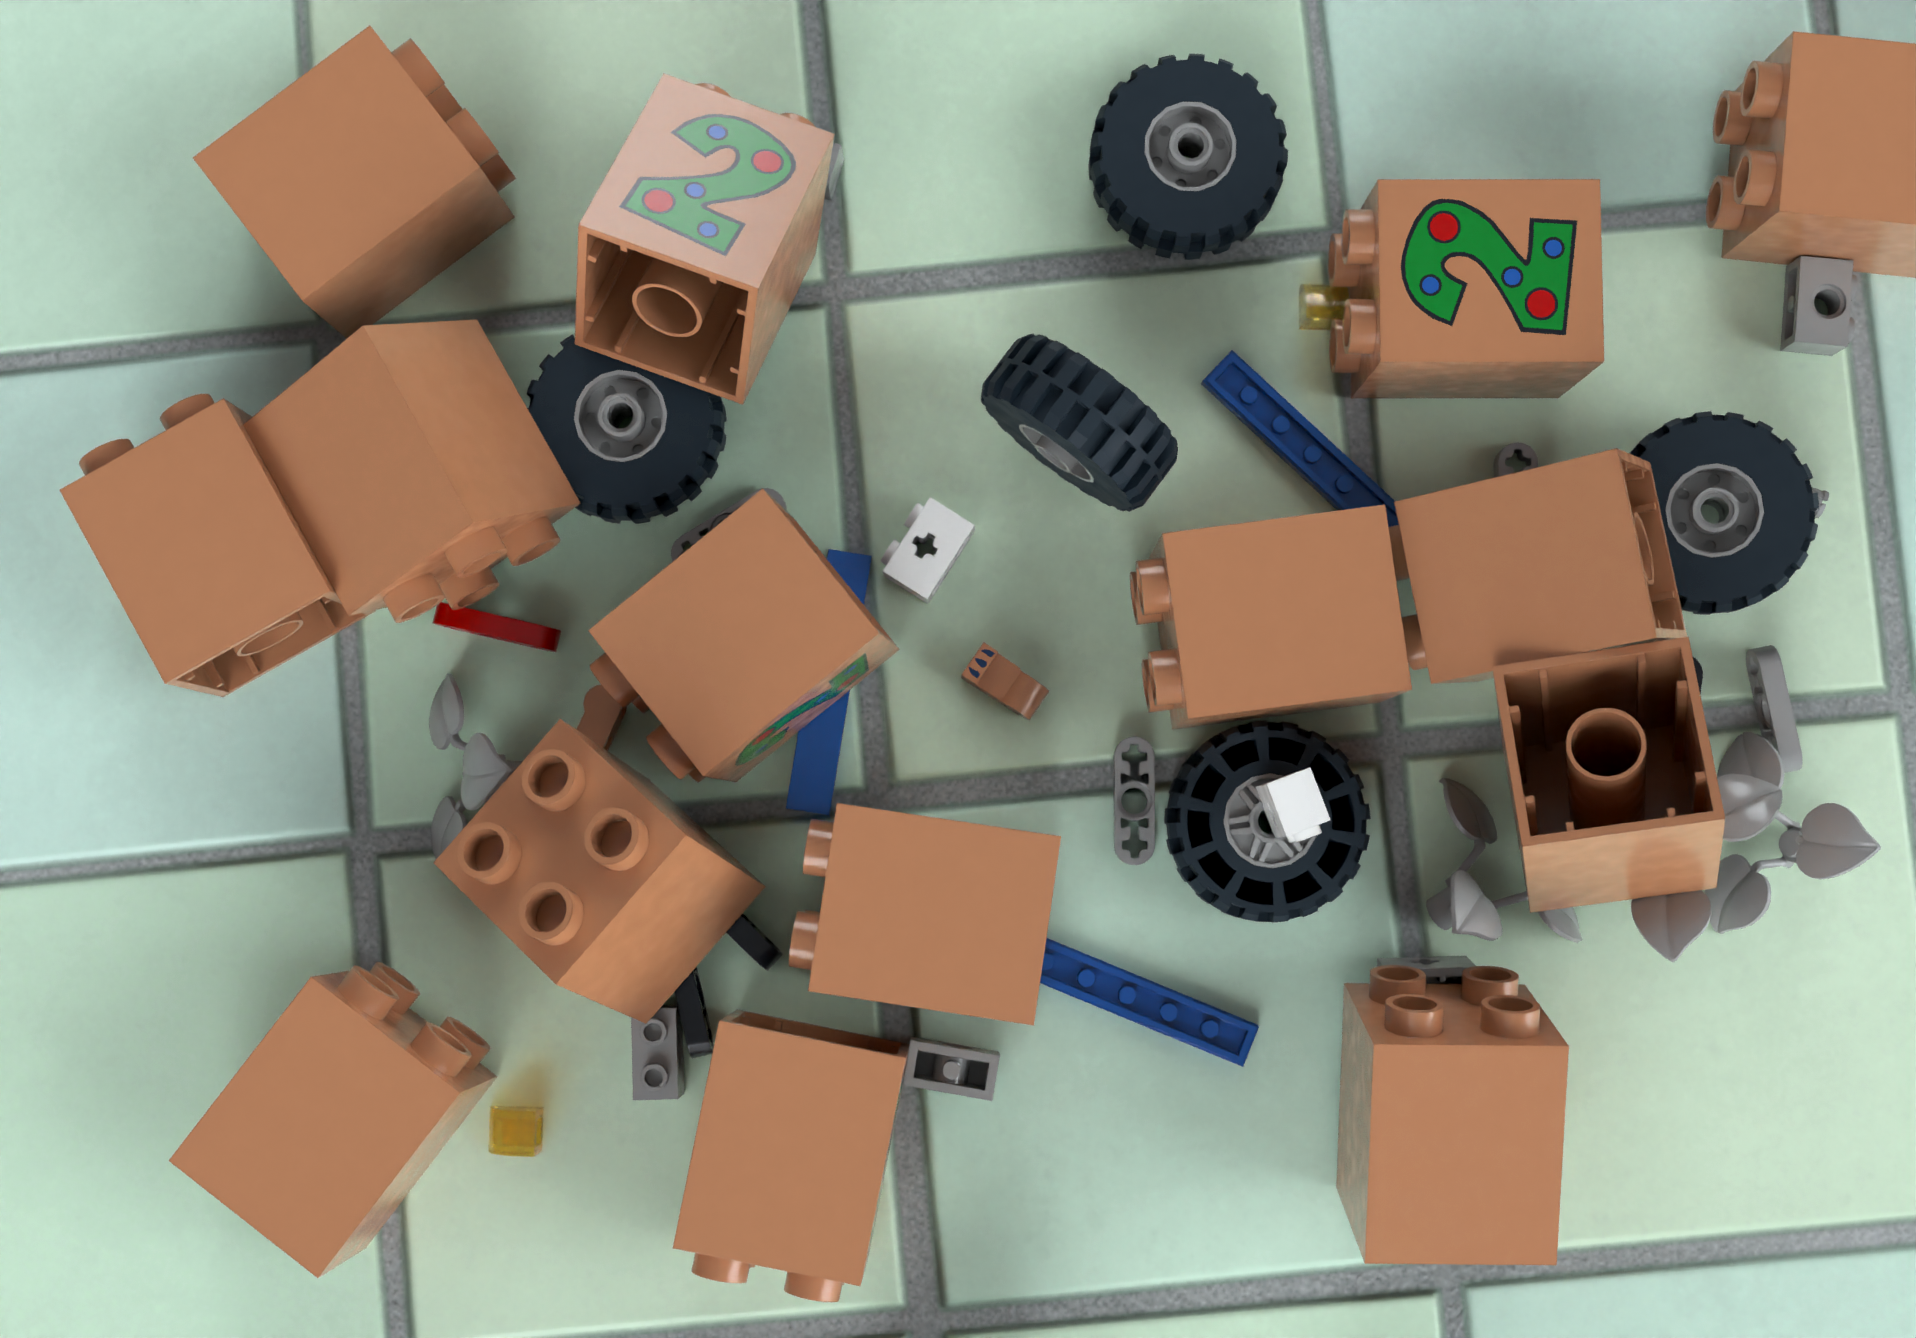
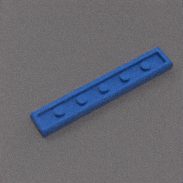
[1201,350,1399,527]
[786,549,872,815]
[1040,938,1260,1067]

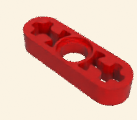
[432,602,561,652]

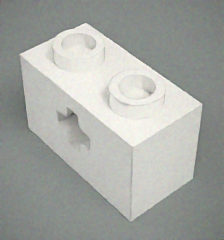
[881,497,975,604]
[1256,768,1330,843]

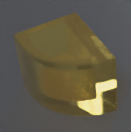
[1299,284,1350,330]
[488,1106,544,1157]

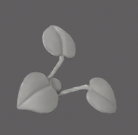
[429,674,522,876]
[1705,732,1881,934]
[1631,774,1782,962]
[1426,778,1582,943]

